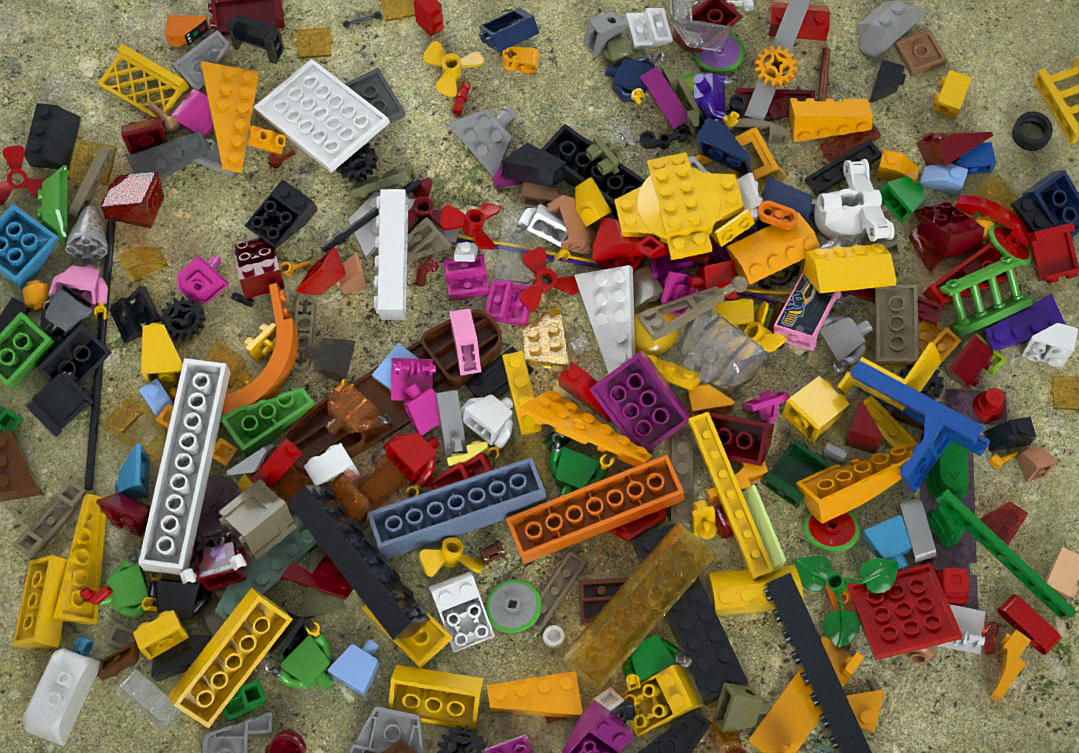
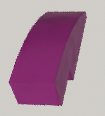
[640,66,686,129]

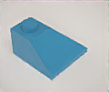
[115,444,149,499]

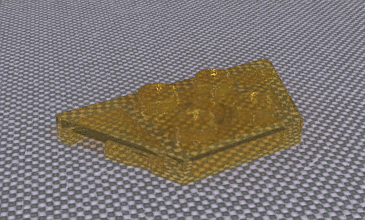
[522,307,570,370]

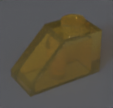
[118,247,168,282]

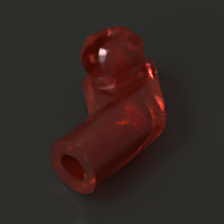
[415,259,439,287]
[981,622,999,654]

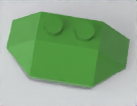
[37,165,68,246]

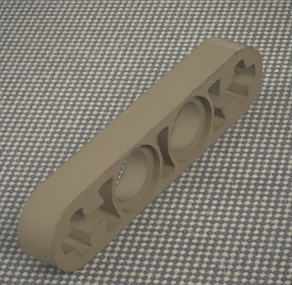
[68,146,114,219]
[293,295,316,373]

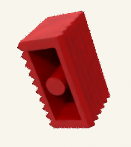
[413,0,444,36]

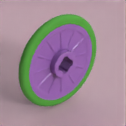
[694,32,745,74]

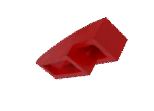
[426,453,494,492]

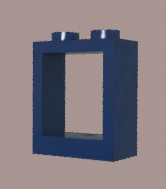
[479,7,540,53]

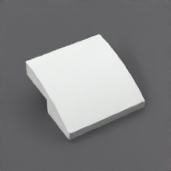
[625,8,673,50]

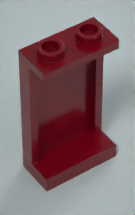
[208,0,285,36]

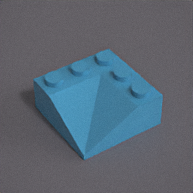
[0,204,59,291]

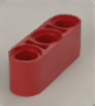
[997,594,1061,655]

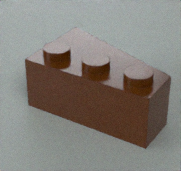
[578,577,647,626]

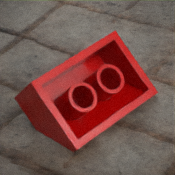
[768,2,830,41]

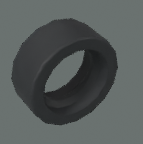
[1012,111,1053,151]

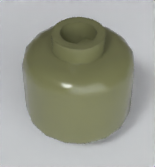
[604,37,634,65]

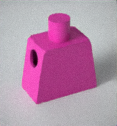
[403,382,439,436]

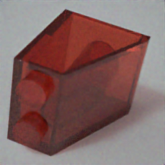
[101,172,165,229]

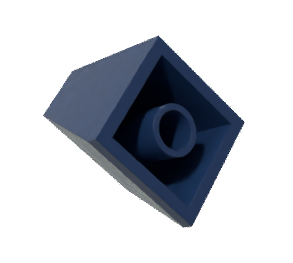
[756,177,815,231]

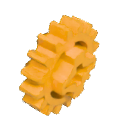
[754,45,798,89]

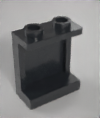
[228,13,284,64]
[24,370,94,437]

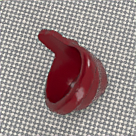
[265,728,307,753]

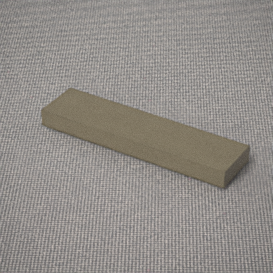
[530,550,588,634]

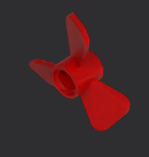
[0,145,46,206]
[440,203,501,250]
[519,247,578,312]

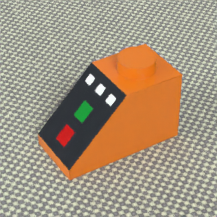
[165,15,210,47]

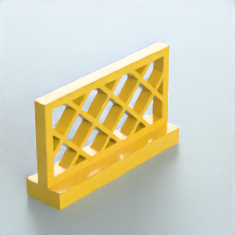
[97,43,190,117]

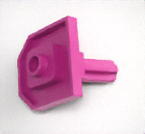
[177,255,229,304]
[657,271,696,315]
[741,390,790,424]

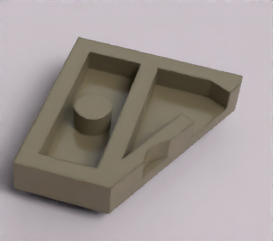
[407,217,453,261]

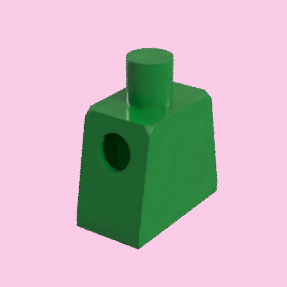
[880,176,926,223]

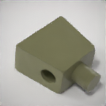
[712,683,769,732]

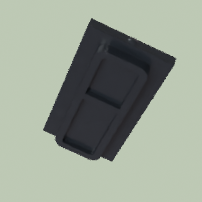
[464,346,534,399]

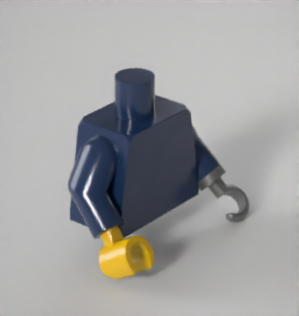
[605,52,666,105]

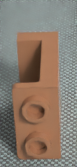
[547,195,597,254]

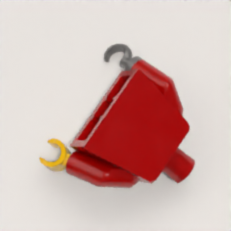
[371,433,439,497]

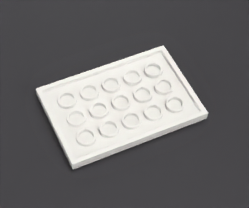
[254,59,390,173]

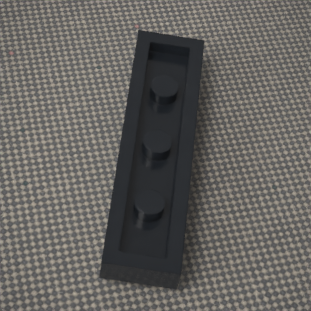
[805,140,882,196]

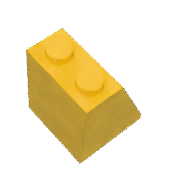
[141,323,183,387]
[782,376,850,444]

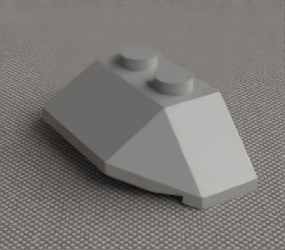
[858,0,927,59]

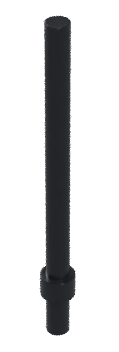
[320,178,421,253]

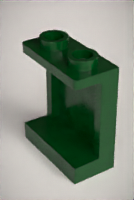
[762,439,829,508]

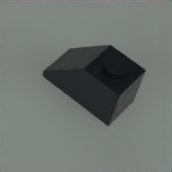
[869,59,907,103]
[983,417,1036,452]

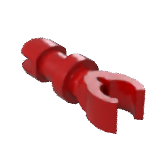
[453,81,471,116]

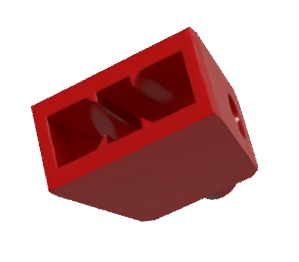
[687,260,737,301]

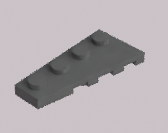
[127,131,211,191]

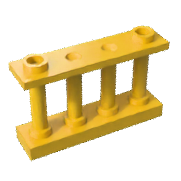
[1033,56,1079,144]

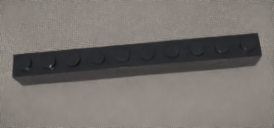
[763,573,872,753]

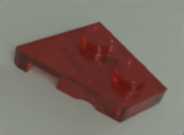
[908,224,946,272]
[980,501,1028,546]

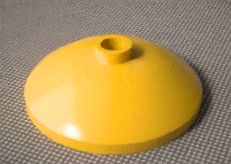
[634,300,678,356]

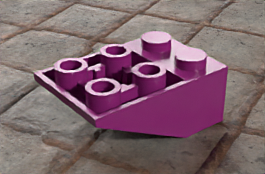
[562,700,634,753]

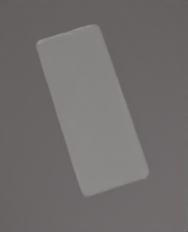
[494,202,538,284]

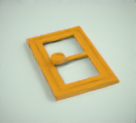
[695,127,779,181]

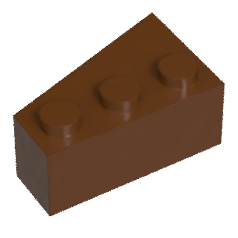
[0,430,43,502]

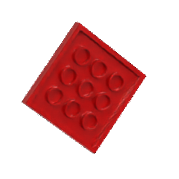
[848,562,962,661]

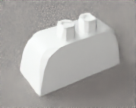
[23,648,100,746]

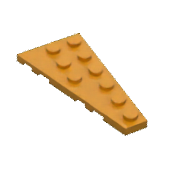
[200,61,259,173]
[517,390,653,467]

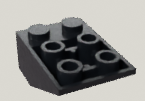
[244,179,318,249]

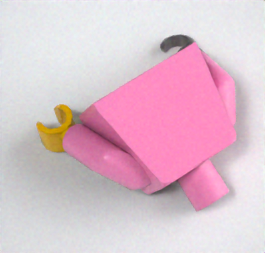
[43,264,108,320]

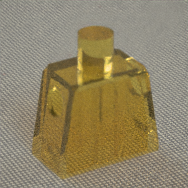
[204,340,251,389]

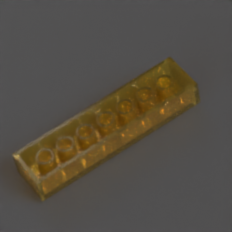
[562,521,717,691]

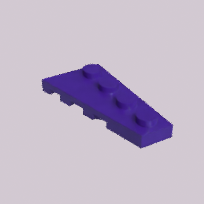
[983,294,1066,351]

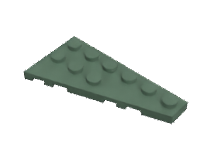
[215,508,319,622]

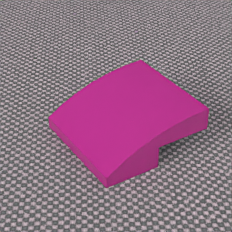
[171,89,214,138]
[443,254,489,301]
[485,280,532,326]

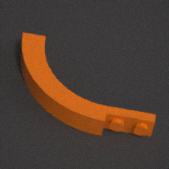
[223,283,298,416]

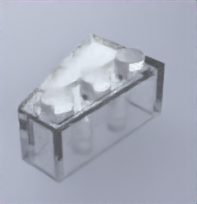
[114,667,183,732]

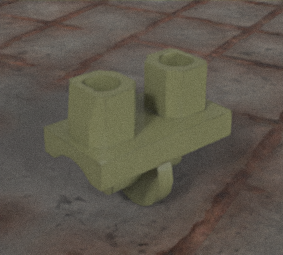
[586,136,622,175]

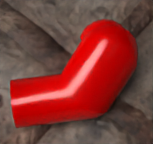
[80,584,113,605]

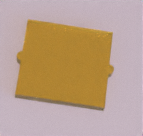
[380,0,415,22]
[295,27,333,59]
[1050,375,1079,410]

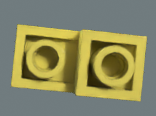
[447,441,488,468]

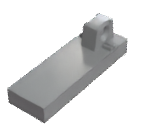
[435,390,467,456]

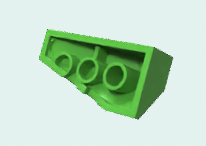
[220,387,315,458]

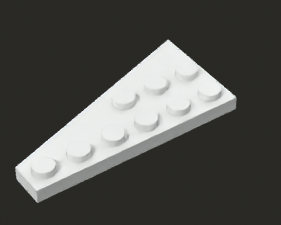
[574,265,635,374]

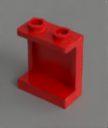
[1027,222,1079,284]

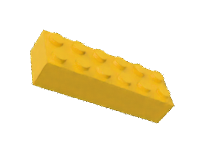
[168,587,293,728]

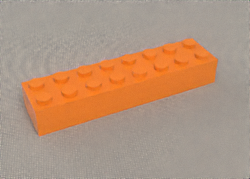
[506,454,685,564]

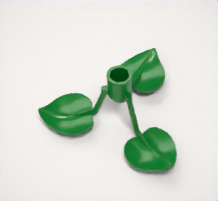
[795,555,899,648]

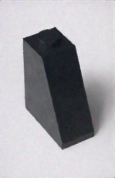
[501,143,566,187]
[151,634,212,681]

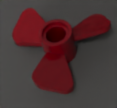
[408,178,442,234]

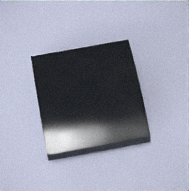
[109,286,161,343]

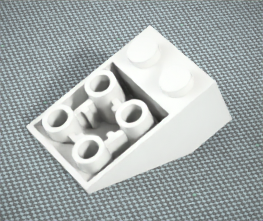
[429,571,495,653]

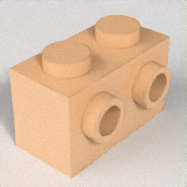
[1045,547,1079,601]

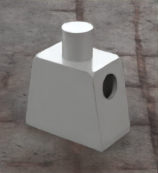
[583,11,628,57]

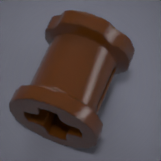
[478,540,506,566]

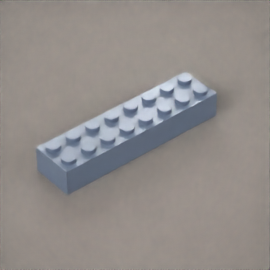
[367,457,547,559]

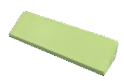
[742,485,786,571]

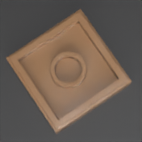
[894,29,947,76]

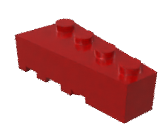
[923,242,1018,306]

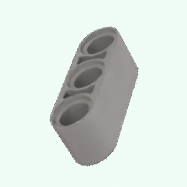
[899,498,937,562]

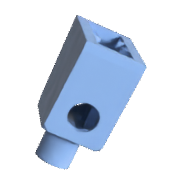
[327,639,380,697]

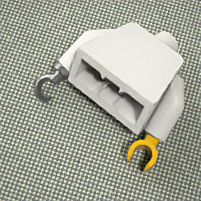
[511,204,570,263]
[460,395,513,462]

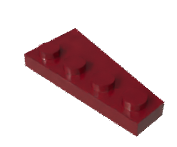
[735,88,815,121]

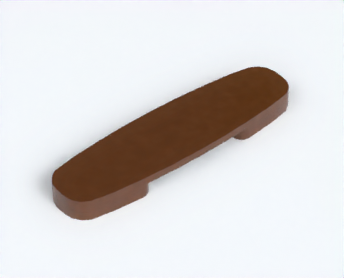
[282,309,502,476]

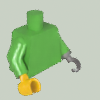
[100,546,157,618]
[263,620,334,691]

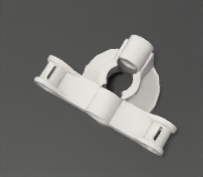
[813,159,894,243]

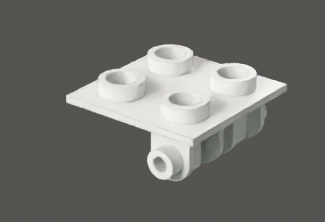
[937,604,986,655]

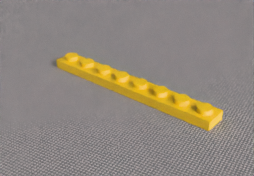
[688,412,774,580]

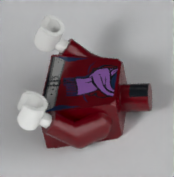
[180,537,251,591]

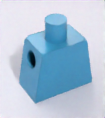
[860,515,912,571]

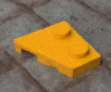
[846,690,884,733]

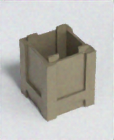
[219,479,297,560]

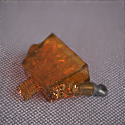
[325,379,392,435]

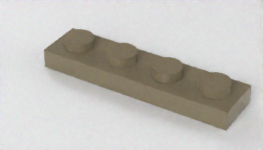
[670,439,693,524]

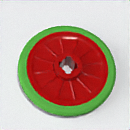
[988,224,1032,265]
[803,511,860,553]

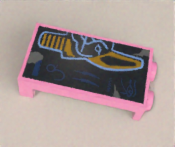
[774,272,841,351]

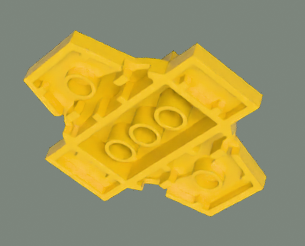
[615,152,744,260]

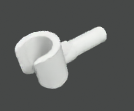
[727,0,754,12]

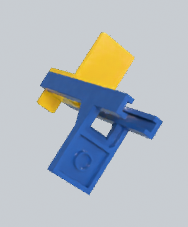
[838,342,990,493]

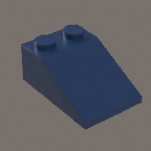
[696,118,754,176]
[1022,170,1079,237]

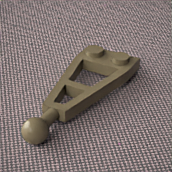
[637,276,748,341]

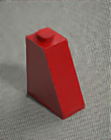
[592,217,654,261]
[250,439,303,489]

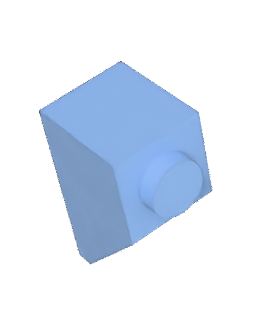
[920,163,968,197]
[139,379,174,431]

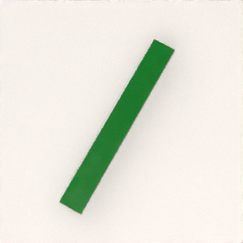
[934,489,1077,620]

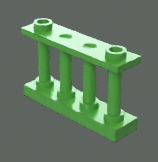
[939,255,1033,337]

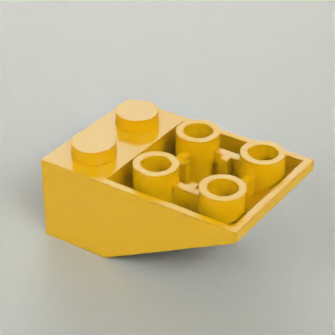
[620,665,702,737]

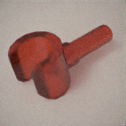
[268,150,296,169]

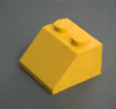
[133,610,189,660]

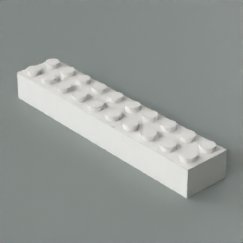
[139,358,230,575]

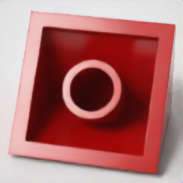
[296,247,346,295]

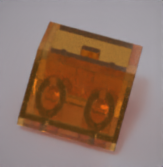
[329,472,369,526]

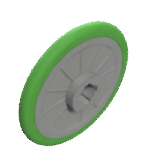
[485,579,542,634]

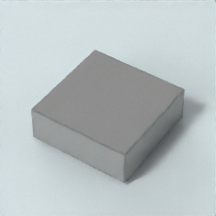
[822,442,847,466]

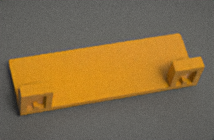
[748,636,864,753]

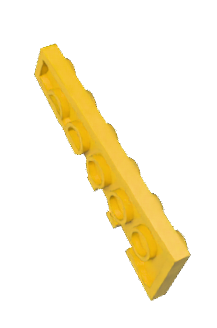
[53,494,106,626]

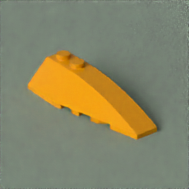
[796,442,918,523]

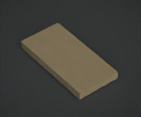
[875,284,919,365]

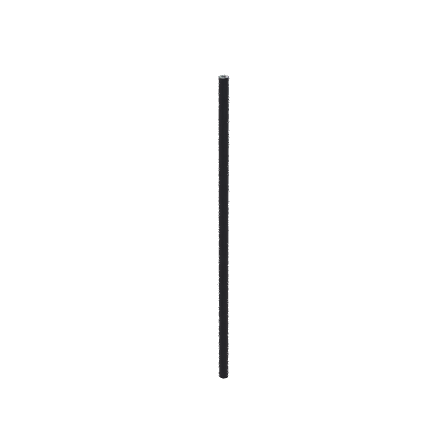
[84,219,116,491]

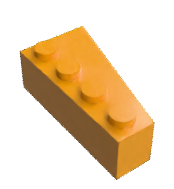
[789,98,873,142]
[487,671,583,720]

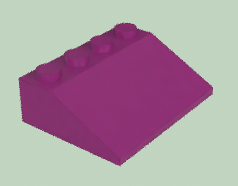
[589,349,693,452]

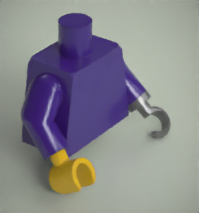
[693,72,740,127]

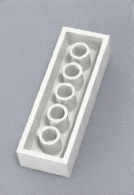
[374,189,408,320]

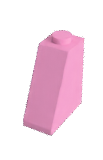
[449,309,481,375]

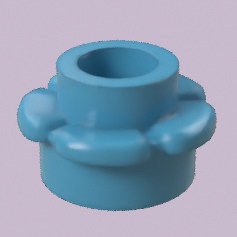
[73,634,93,656]

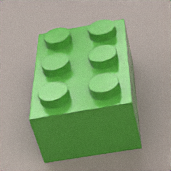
[0,312,57,389]

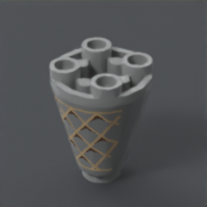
[65,206,108,264]

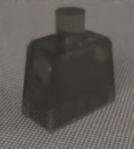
[304,338,355,383]

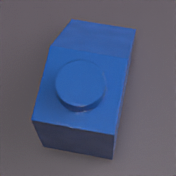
[955,142,996,175]

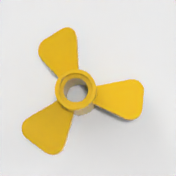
[423,41,484,98]
[728,301,787,365]
[419,536,485,577]

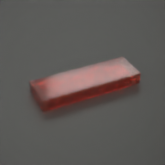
[819,123,881,163]

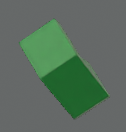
[223,679,267,722]

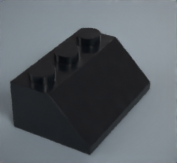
[24,103,81,171]
[34,323,112,386]

